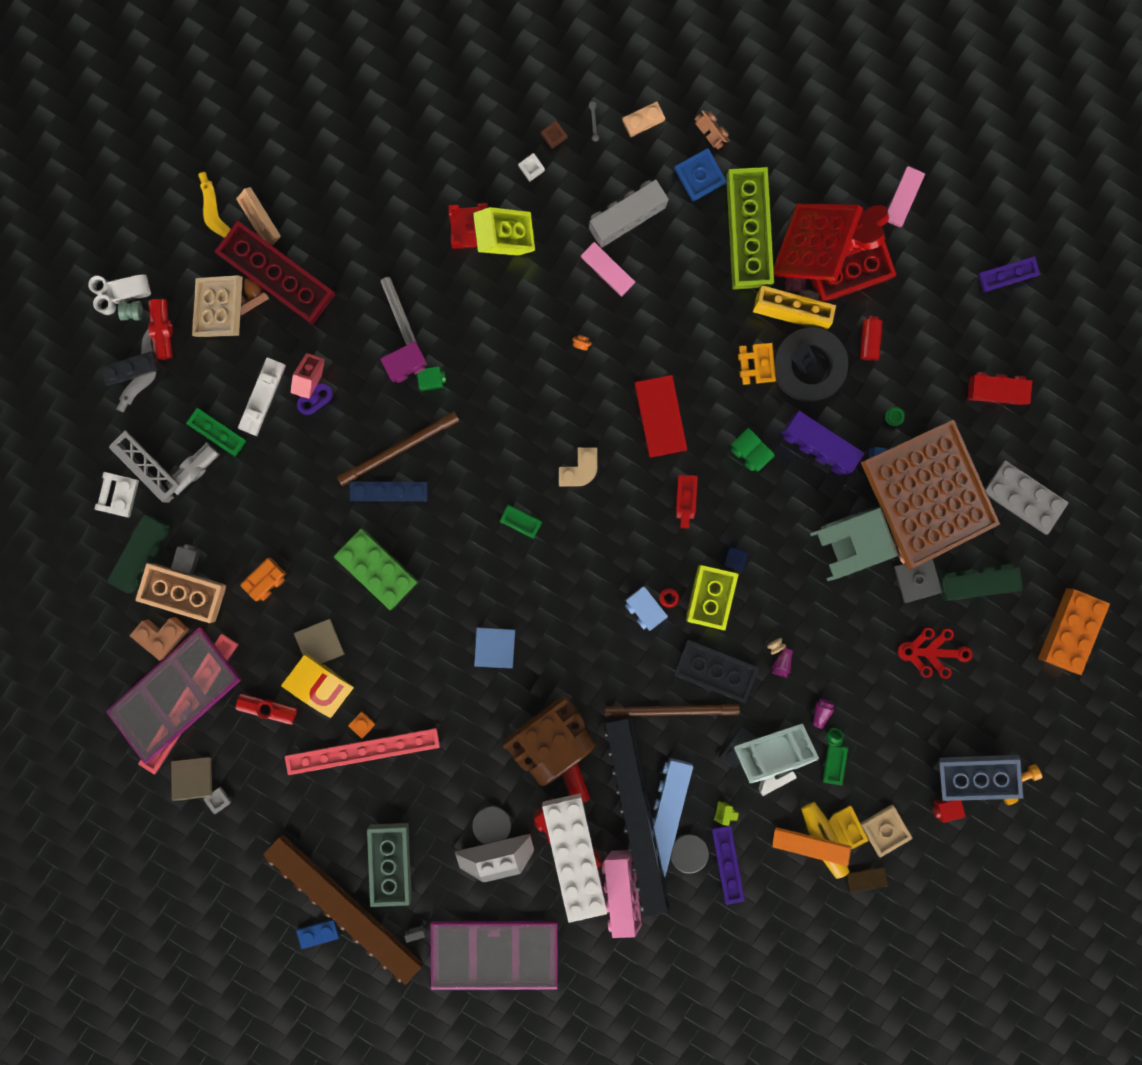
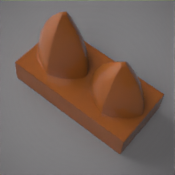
[240,278,269,316]

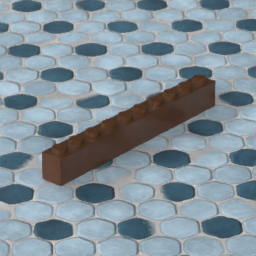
[263,834,423,985]

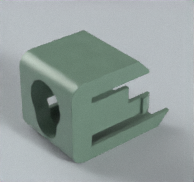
[810,507,898,581]

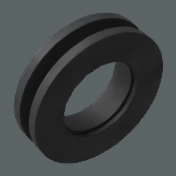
[774,327,848,402]

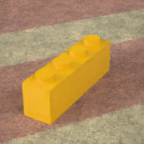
[753,286,836,330]

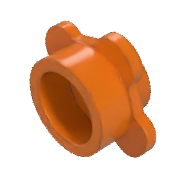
[572,335,592,350]

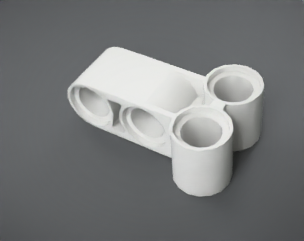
[89,275,151,315]

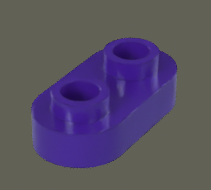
[297,384,333,415]

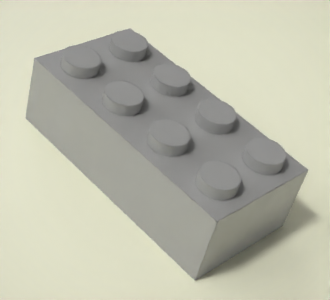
[589,180,668,248]

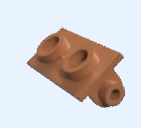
[695,110,730,150]

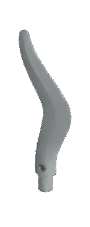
[117,329,156,412]

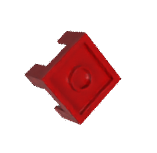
[449,203,488,249]

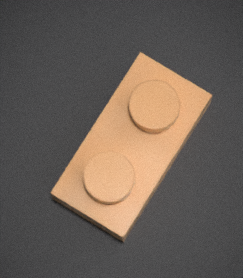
[622,102,665,137]

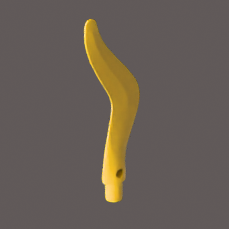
[198,172,231,238]

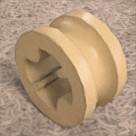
[767,638,786,655]

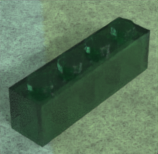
[107,514,170,593]
[939,564,1023,601]

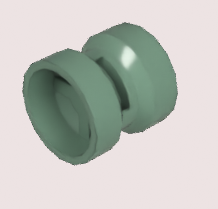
[118,301,143,320]

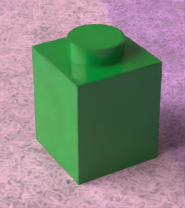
[417,367,446,391]

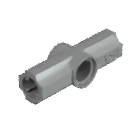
[166,442,220,495]

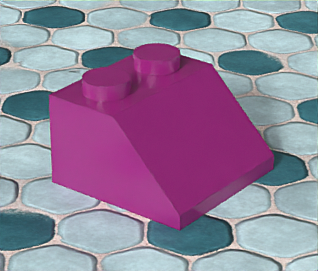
[381,341,428,383]

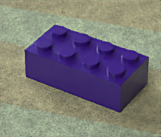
[781,411,864,475]

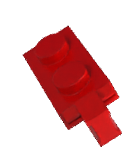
[676,475,698,528]

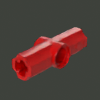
[148,299,173,359]
[236,693,297,725]

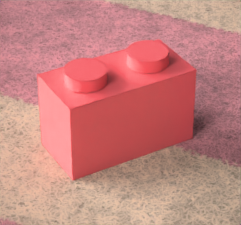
[291,353,325,399]

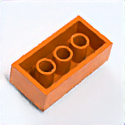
[1038,588,1110,675]

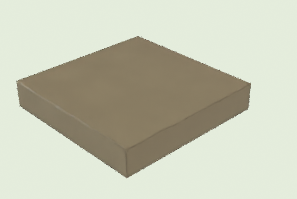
[294,619,345,664]
[171,757,212,801]

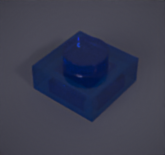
[723,547,748,571]

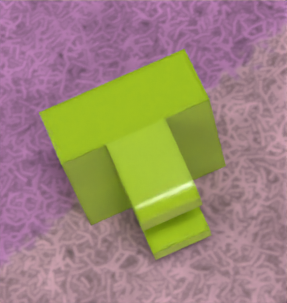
[714,801,739,826]

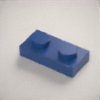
[297,919,340,949]

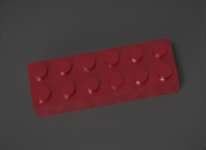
[215,220,335,325]

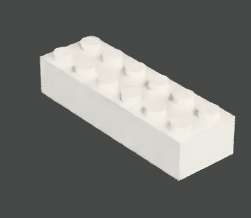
[542,793,607,923]

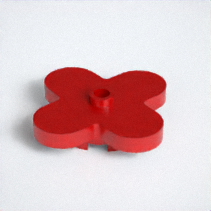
[848,205,889,251]

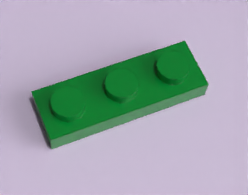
[186,408,246,456]

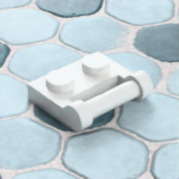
[94,472,139,517]

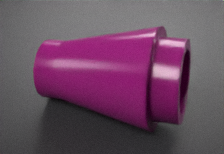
[772,648,793,678]
[812,699,835,729]

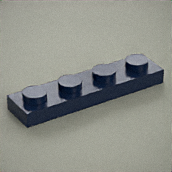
[350,482,428,501]

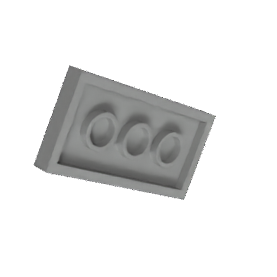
[985,461,1068,535]

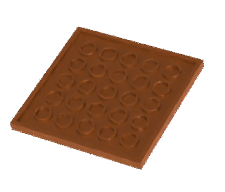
[861,420,1000,570]

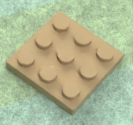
[192,276,243,337]

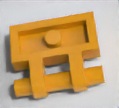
[738,343,776,385]

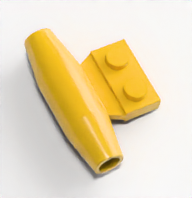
[801,802,868,879]

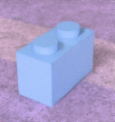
[625,586,668,631]

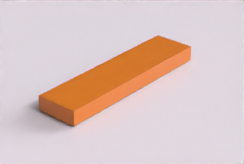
[772,827,852,867]

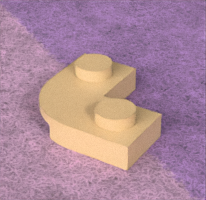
[559,448,597,486]

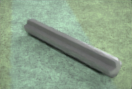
[381,277,417,346]

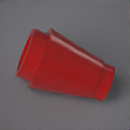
[660,588,679,608]

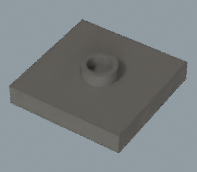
[894,559,942,603]

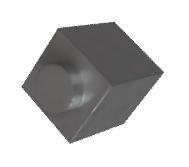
[171,544,201,574]

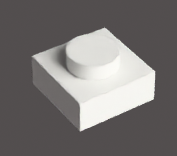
[518,153,545,182]

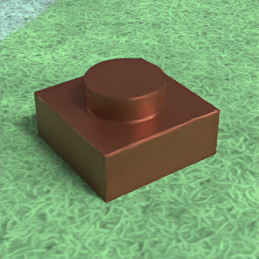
[541,121,567,149]

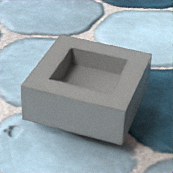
[204,787,232,815]

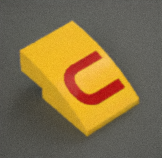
[281,654,354,718]

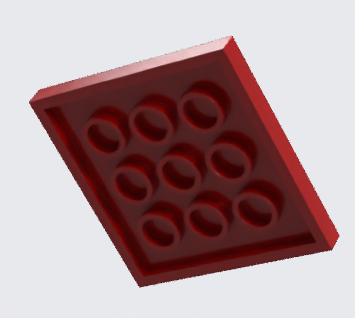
[773,204,863,281]

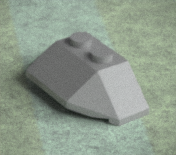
[455,834,534,883]

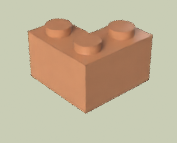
[130,617,190,661]

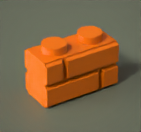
[240,558,286,601]

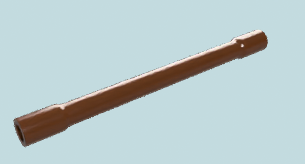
[337,411,459,486]
[605,703,740,718]

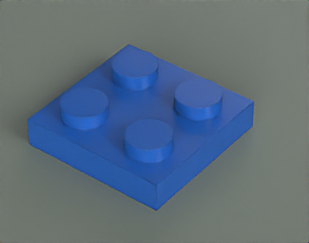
[674,148,727,202]

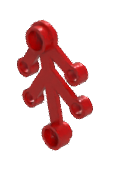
[898,628,972,679]

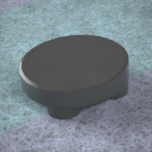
[473,805,511,844]
[670,834,709,873]

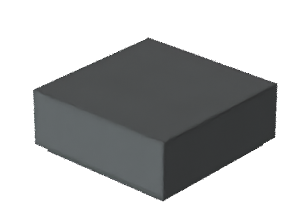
[405,925,427,943]

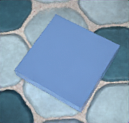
[474,628,515,668]

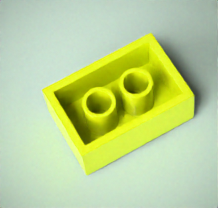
[473,207,535,255]
[686,565,738,630]

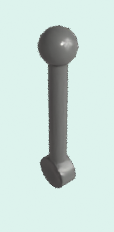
[589,101,599,142]

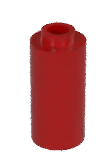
[860,316,883,360]
[562,763,591,803]

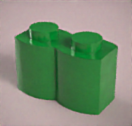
[731,428,775,472]

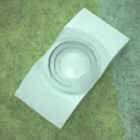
[734,724,819,783]

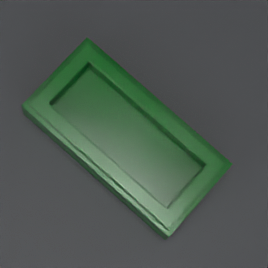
[500,505,542,539]
[822,744,848,785]

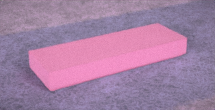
[888,166,925,228]
[581,242,635,297]

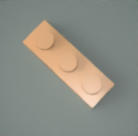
[237,187,281,246]

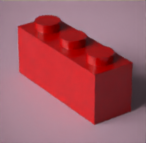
[967,372,1032,405]

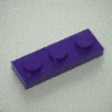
[978,256,1040,292]

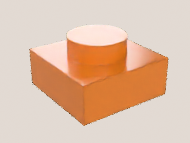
[348,711,376,738]

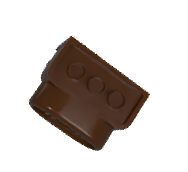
[503,694,595,786]

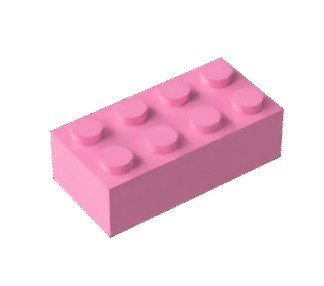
[602,850,642,938]

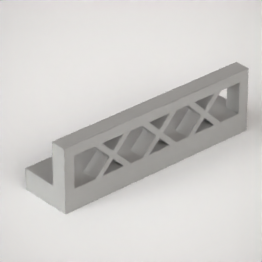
[109,431,180,502]

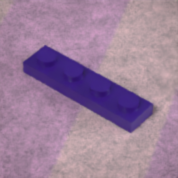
[711,824,745,905]

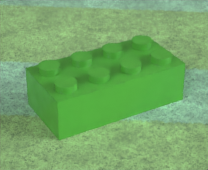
[334,529,419,610]

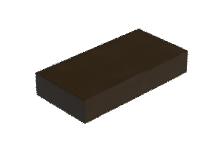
[846,866,888,893]

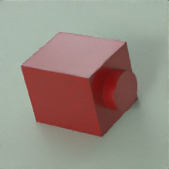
[933,799,966,823]

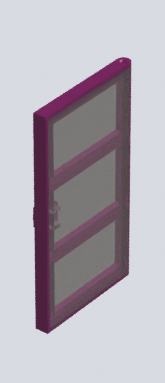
[106,627,241,764]
[430,921,558,990]

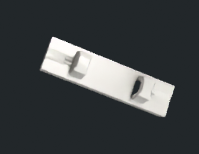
[238,358,286,436]

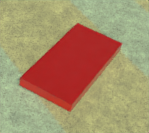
[635,375,687,458]

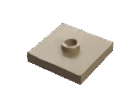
[860,804,913,857]

